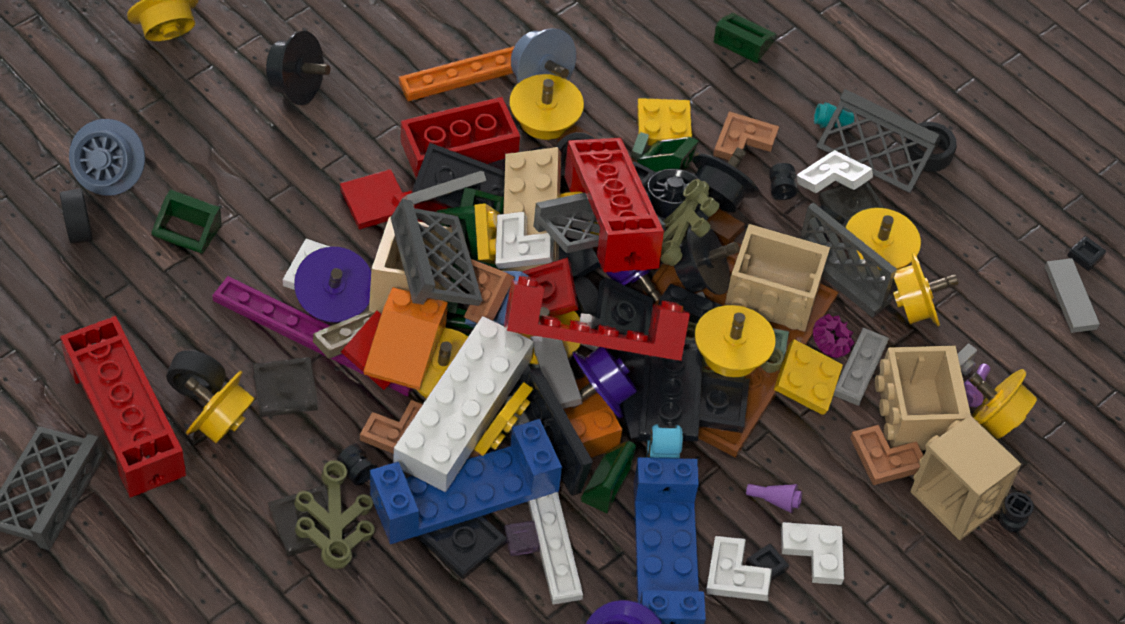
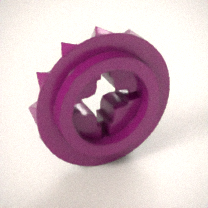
[813,314,855,358]

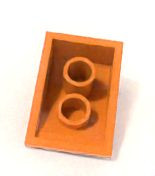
[364,287,448,390]
[563,377,622,458]

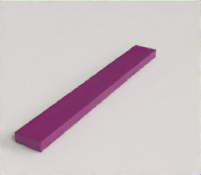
[212,276,413,396]

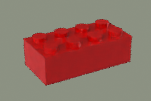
[401,97,520,178]

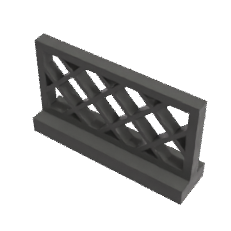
[816,89,941,194]
[533,192,666,253]
[390,199,483,306]
[800,203,897,318]
[0,426,106,550]

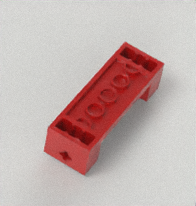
[565,138,664,273]
[503,276,690,361]
[60,316,186,498]

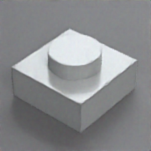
[957,344,977,376]

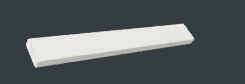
[504,396,583,605]

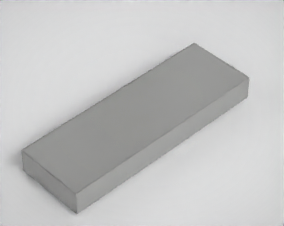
[402,171,487,206]
[1045,258,1100,333]
[833,328,889,406]
[531,336,582,409]

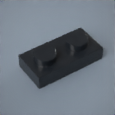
[658,283,722,324]

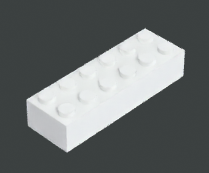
[394,316,534,492]

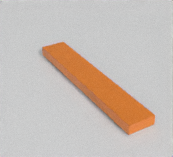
[399,46,515,101]

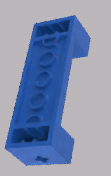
[370,419,562,544]
[633,457,705,624]

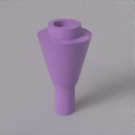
[964,364,990,407]
[746,484,802,513]

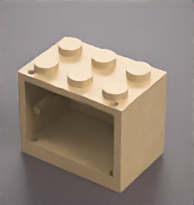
[369,217,458,314]
[725,224,830,331]
[875,346,971,450]
[910,416,1021,540]

